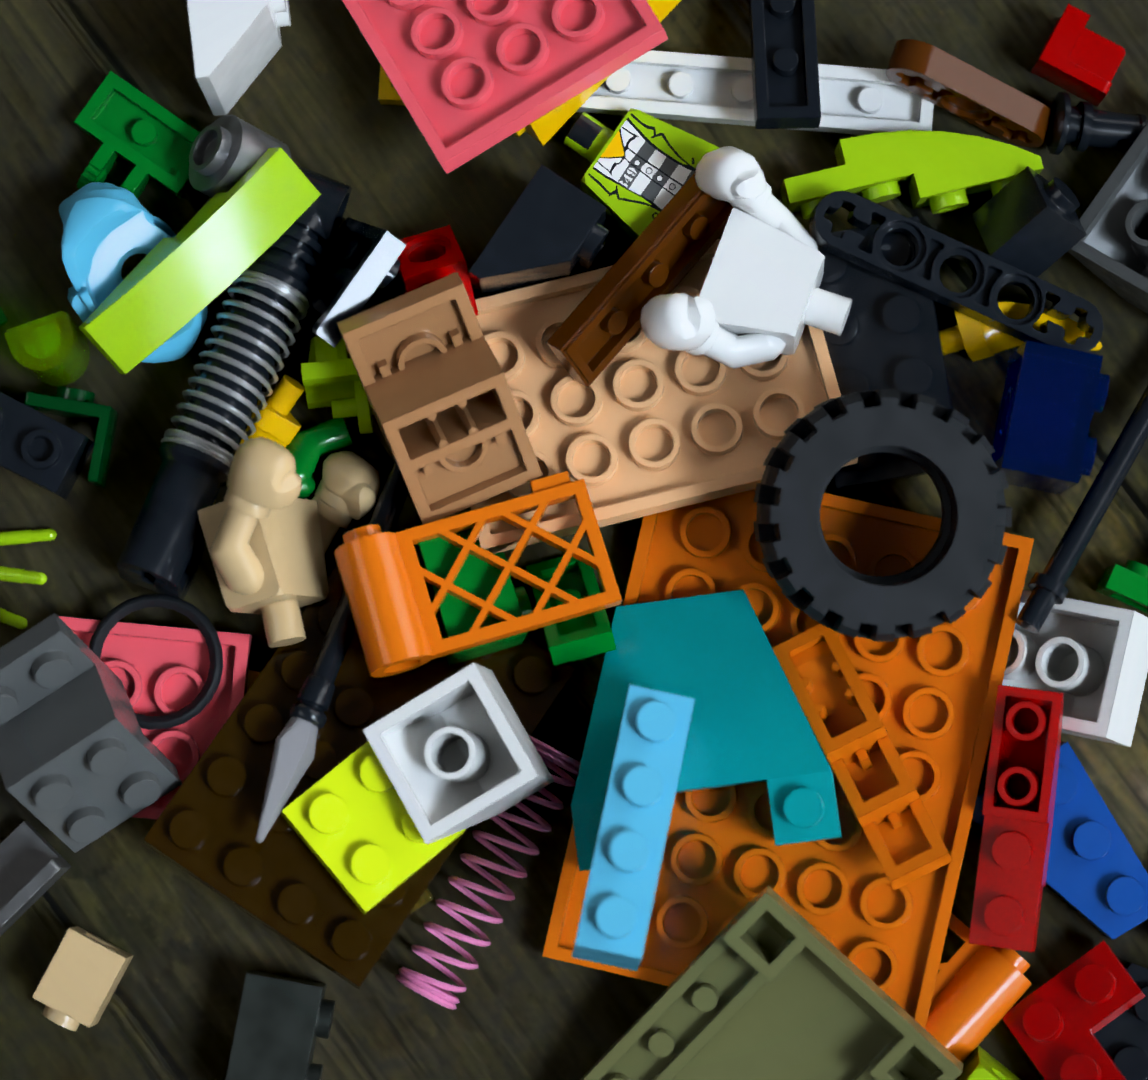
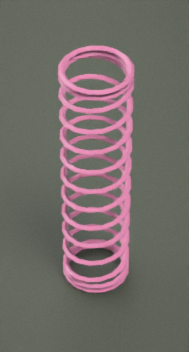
[395,735,580,1010]

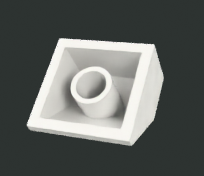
[363,662,554,844]

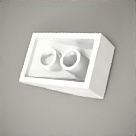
[1002,590,1148,747]

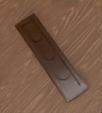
[546,173,734,388]

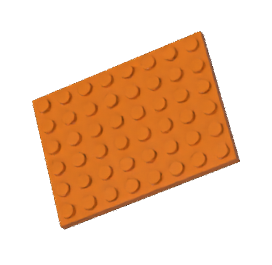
[542,489,1034,1029]

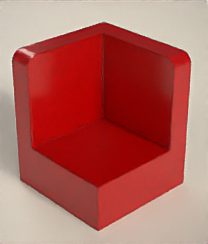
[1031,4,1126,107]

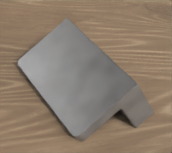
[0,821,72,937]

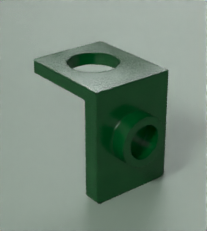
[24,386,119,488]

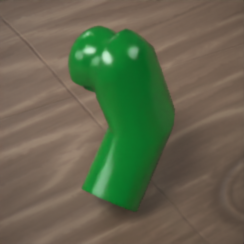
[285,418,353,499]

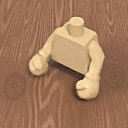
[197,437,381,648]

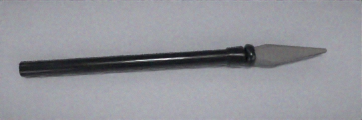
[256,459,408,843]

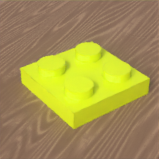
[281,741,466,915]

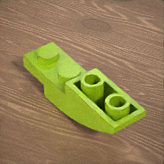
[780,130,1044,219]

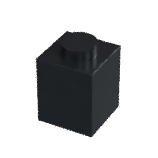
[972,166,1087,277]

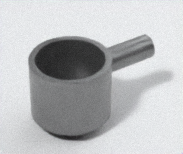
[189,115,291,215]

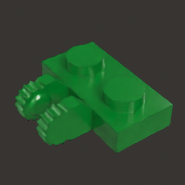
[74,71,200,199]

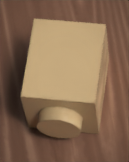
[32,926,134,1032]

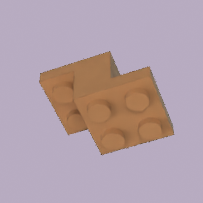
[337,272,543,524]

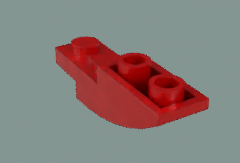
[968,685,1064,952]

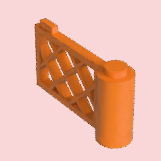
[334,471,622,677]
[926,913,1032,1063]

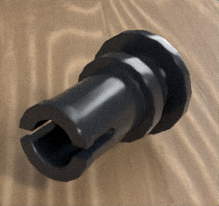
[1046,92,1147,155]

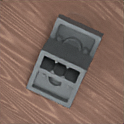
[0,613,182,853]

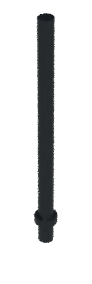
[1016,385,1148,633]

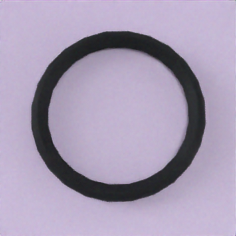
[89,594,223,730]

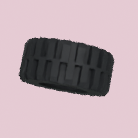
[753,389,1012,642]

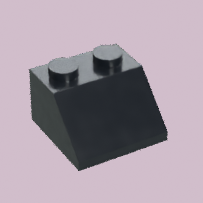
[469,165,610,298]

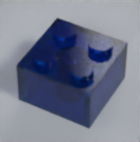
[991,340,1110,495]

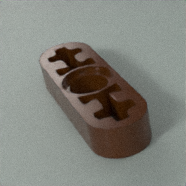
[886,39,1052,147]

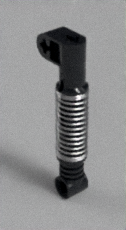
[117,164,352,599]

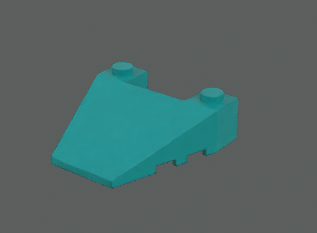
[571,589,842,871]

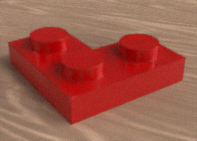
[1002,940,1146,1080]

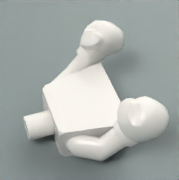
[640,146,852,369]

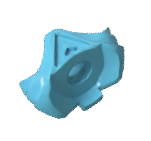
[59,182,208,363]

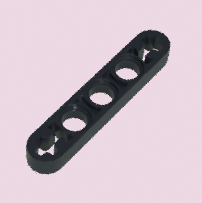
[808,191,1104,359]

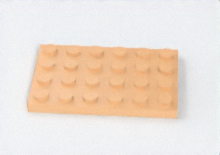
[471,239,858,554]

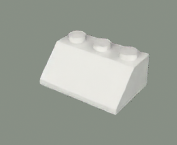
[187,0,291,116]

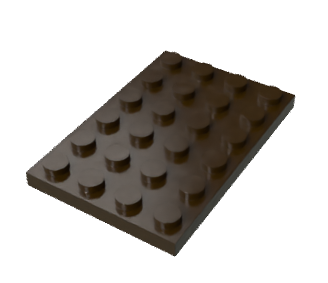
[143,565,576,989]

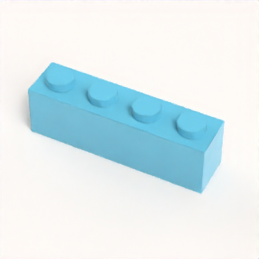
[572,685,695,971]

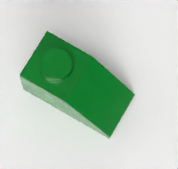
[414,537,532,666]

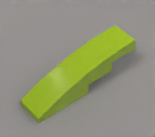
[78,147,321,374]

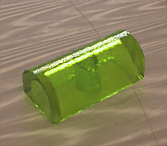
[4,311,90,386]

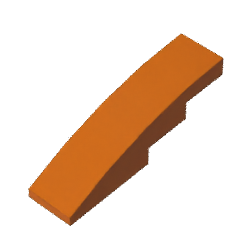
[772,623,952,890]

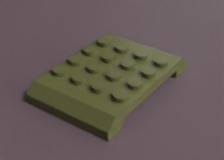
[579,886,964,1080]

